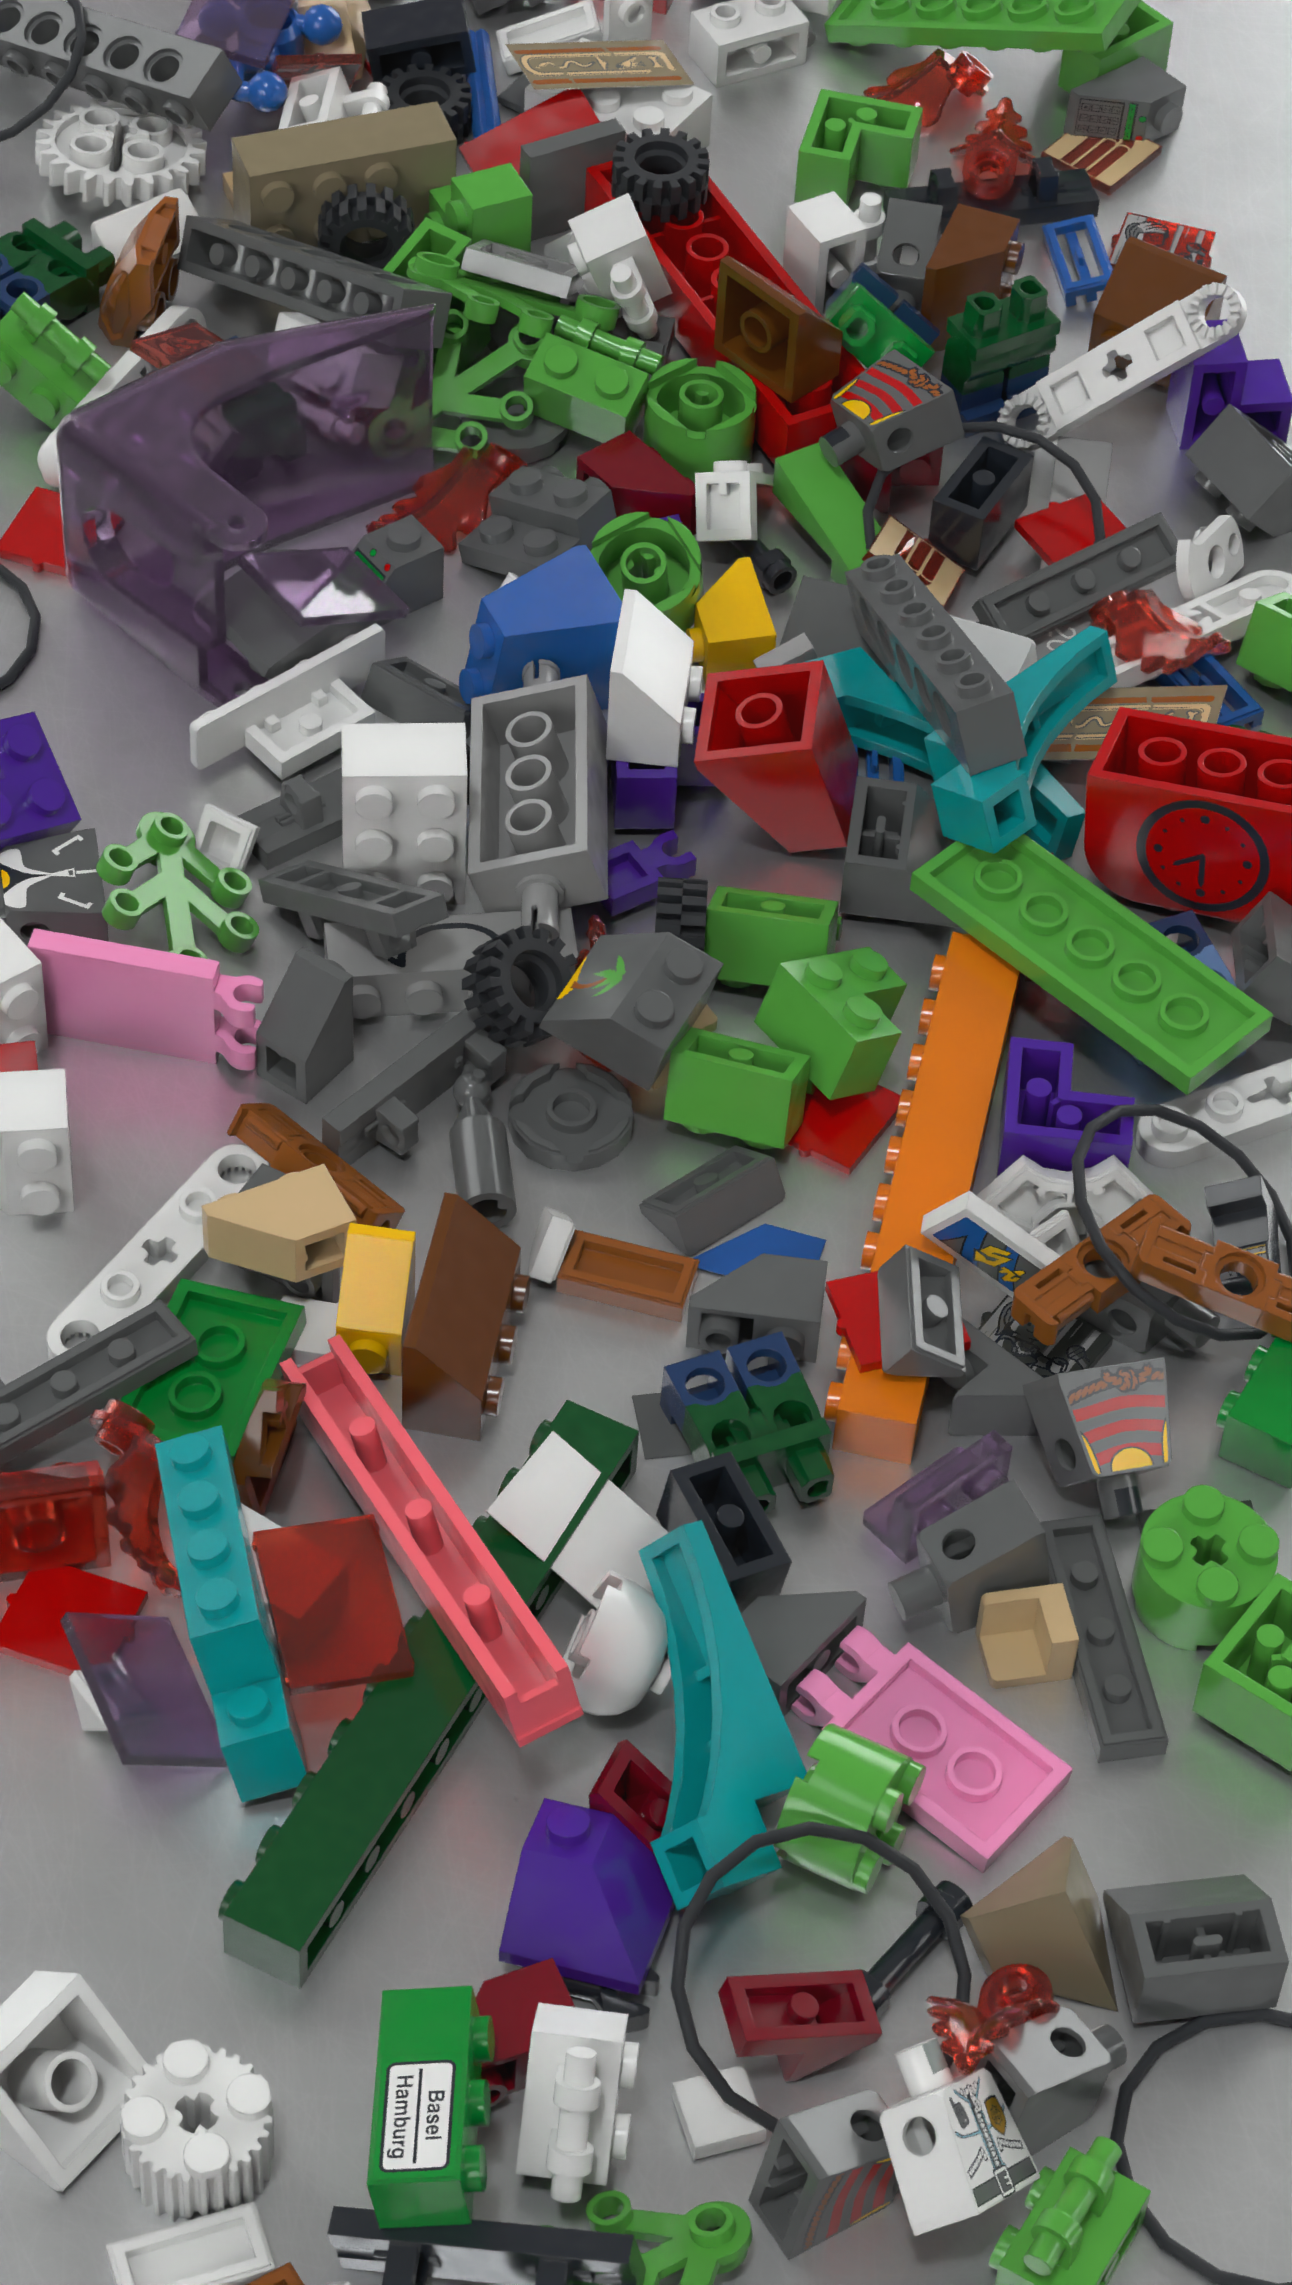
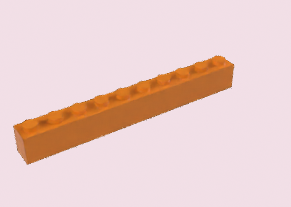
[824,931,1021,1465]

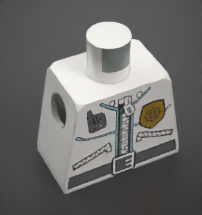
[880,2037,1041,2236]

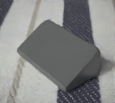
[361,656,471,739]
[639,1145,785,1256]
[877,1244,966,1377]

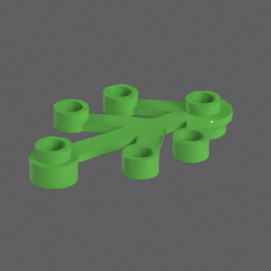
[407,252,621,338]
[366,309,544,460]
[96,812,259,959]
[540,2191,753,2285]

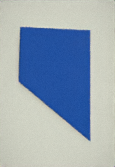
[693,1224,827,1276]

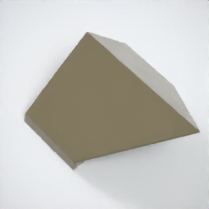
[960,1836,1118,2012]

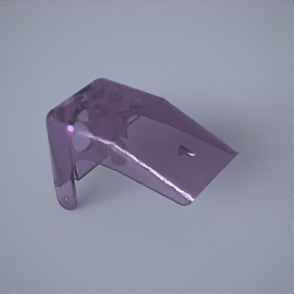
[56,302,436,708]

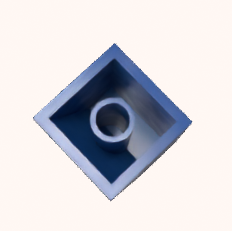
[459,545,622,710]

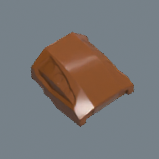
[98,196,180,348]

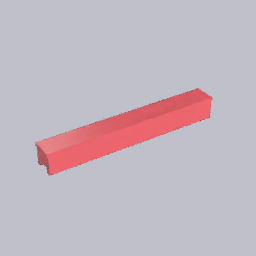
[279,1334,584,1747]

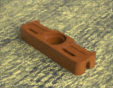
[227,1103,405,1229]
[1011,1194,1192,1346]
[1131,1216,1292,1342]

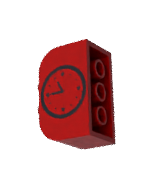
[1084,706,1292,923]

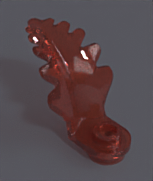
[863,48,994,128]
[949,97,1035,200]
[365,443,528,553]
[1088,589,1232,675]
[89,1399,182,1599]
[925,1963,1061,2076]

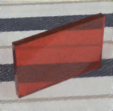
[251,1514,415,1696]

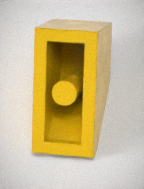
[685,557,777,685]
[336,1223,416,1376]

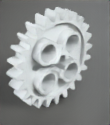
[35,99,207,208]

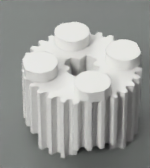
[120,2038,274,2223]

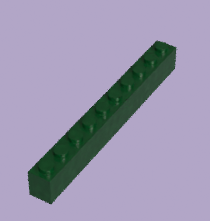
[218,1399,639,1989]

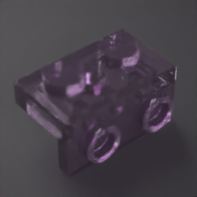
[863,1430,1013,1564]

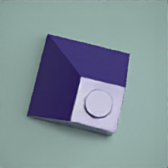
[499,1798,675,1995]

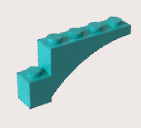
[924,626,1118,854]
[805,647,1085,860]
[155,1425,308,1803]
[638,1520,807,1911]

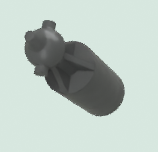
[449,1063,517,1228]

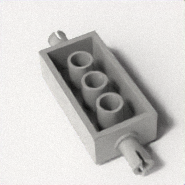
[468,659,608,942]

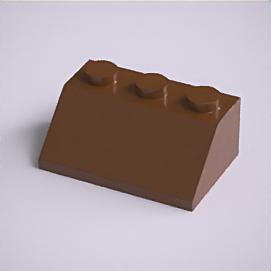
[402,1192,531,1442]

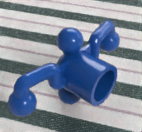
[197,0,343,113]

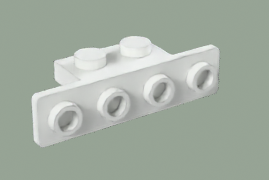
[190,623,386,780]

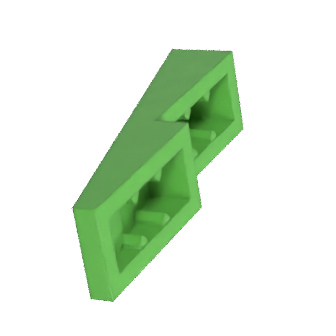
[772,442,898,585]

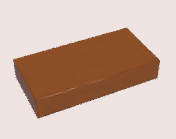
[556,1229,700,1323]

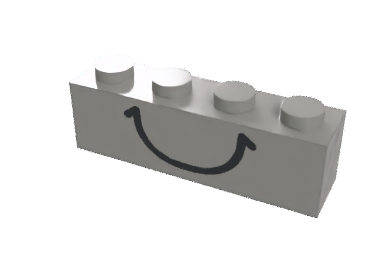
[324,908,579,1019]

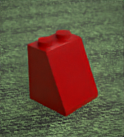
[694,660,859,853]

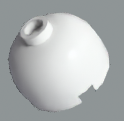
[562,1571,672,1716]

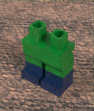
[825,262,940,368]

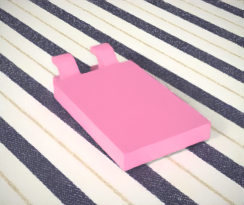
[27,928,264,1070]
[791,1625,1073,1873]

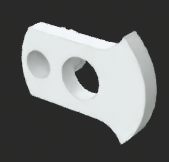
[1176,515,1244,603]

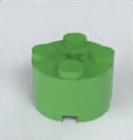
[643,358,757,484]
[590,512,704,633]
[1131,1485,1280,1651]
[774,1723,926,1894]

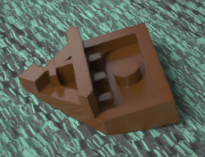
[233,1378,307,1516]

